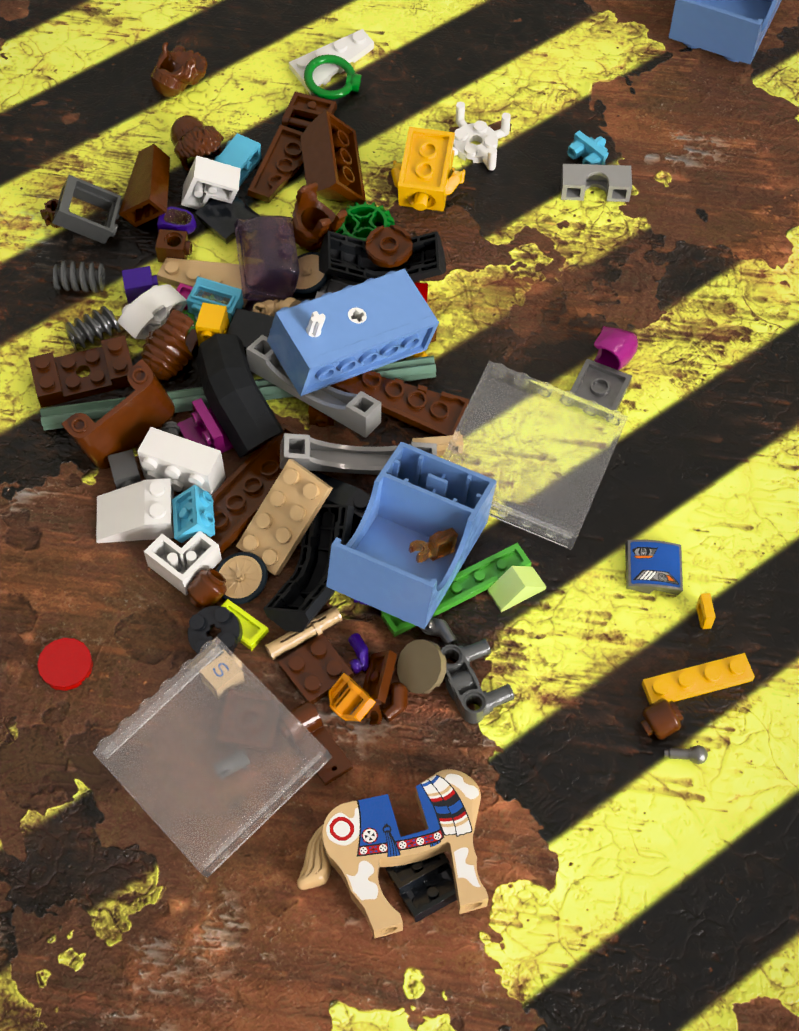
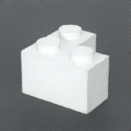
[181,155,241,210]
[144,531,222,596]

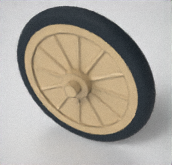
[285,252,330,295]
[217,552,268,604]

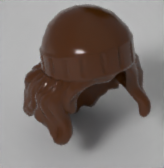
[151,42,207,98]
[170,115,224,171]

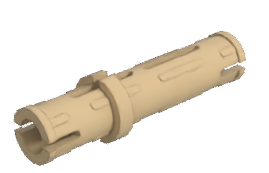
[265,606,343,660]

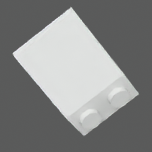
[96,478,174,543]

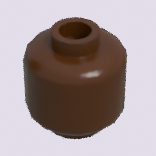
[187,568,227,608]
[640,698,684,740]

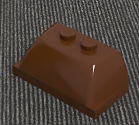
[301,110,366,205]

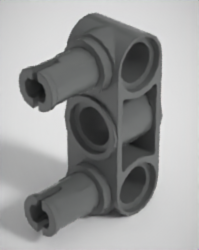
[441,638,514,724]

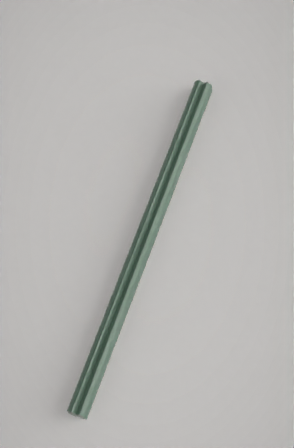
[40,356,436,431]

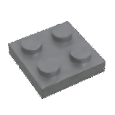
[567,359,632,418]

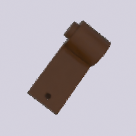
[278,700,353,786]

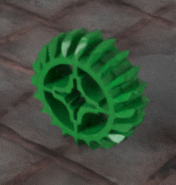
[335,201,395,241]

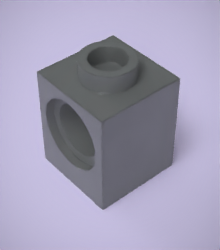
[108,450,141,489]

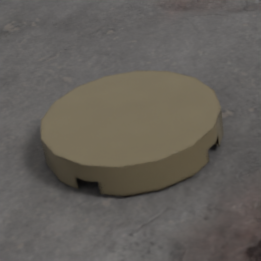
[397,639,447,694]

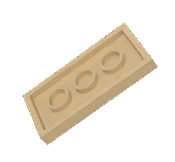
[236,459,333,575]

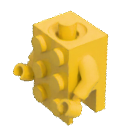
[391,127,465,212]

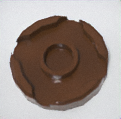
[365,225,413,268]

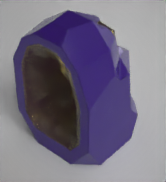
[157,206,197,235]

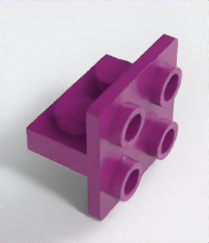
[177,398,234,453]

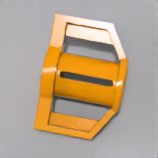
[328,673,376,721]

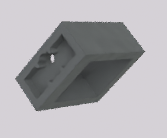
[52,175,122,244]

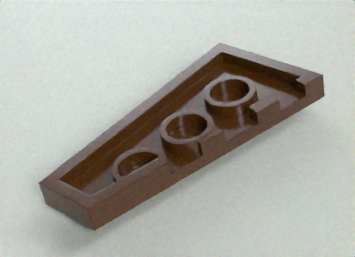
[247,125,304,203]

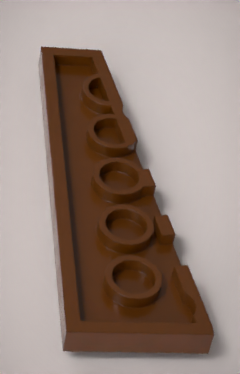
[330,371,472,436]

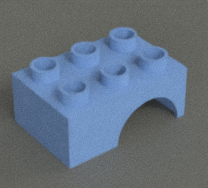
[668,0,782,64]
[326,442,497,629]

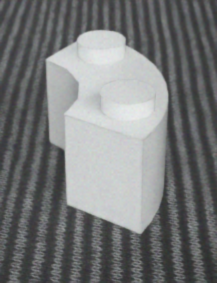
[117,284,187,339]

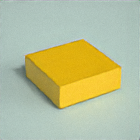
[696,593,716,629]

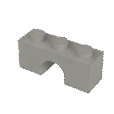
[561,164,632,202]

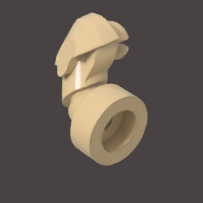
[252,297,301,316]

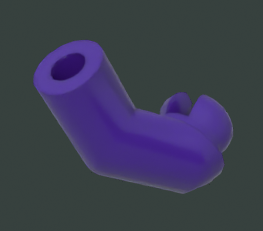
[348,633,369,674]

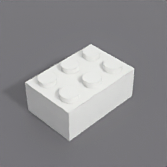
[137,427,226,495]

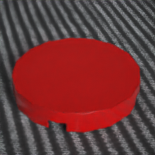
[37,638,93,691]

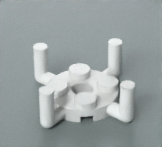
[453,102,511,171]

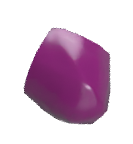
[594,326,638,371]

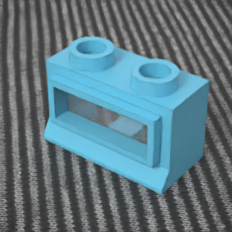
[186,276,244,325]

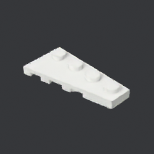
[289,29,374,95]

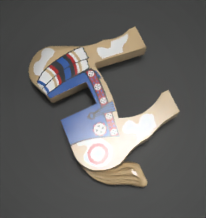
[297,769,489,939]

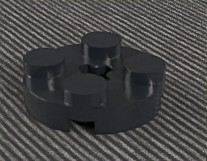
[188,606,243,660]

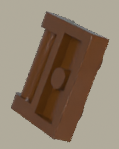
[282,92,337,130]

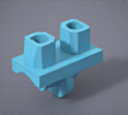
[567,130,609,165]

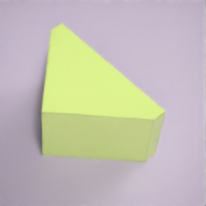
[488,566,546,612]

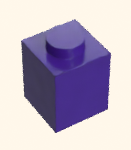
[122,266,159,304]

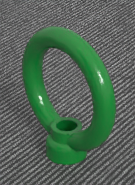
[304,54,362,100]

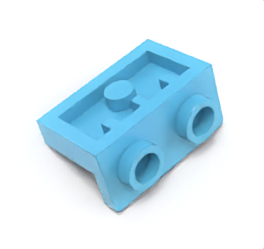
[172,484,215,543]

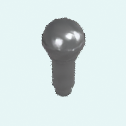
[664,745,708,764]

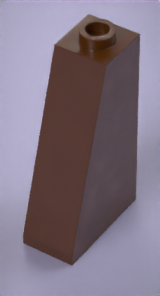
[118,144,170,227]

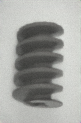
[53,260,105,293]
[65,306,121,352]

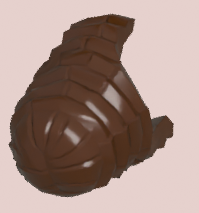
[291,182,348,251]
[141,309,198,380]

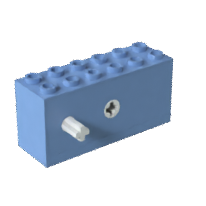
[267,269,439,396]

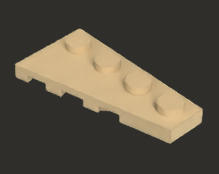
[157,258,263,307]

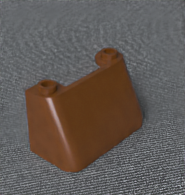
[62,359,175,469]

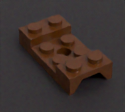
[29,335,133,408]

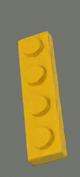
[642,653,755,705]

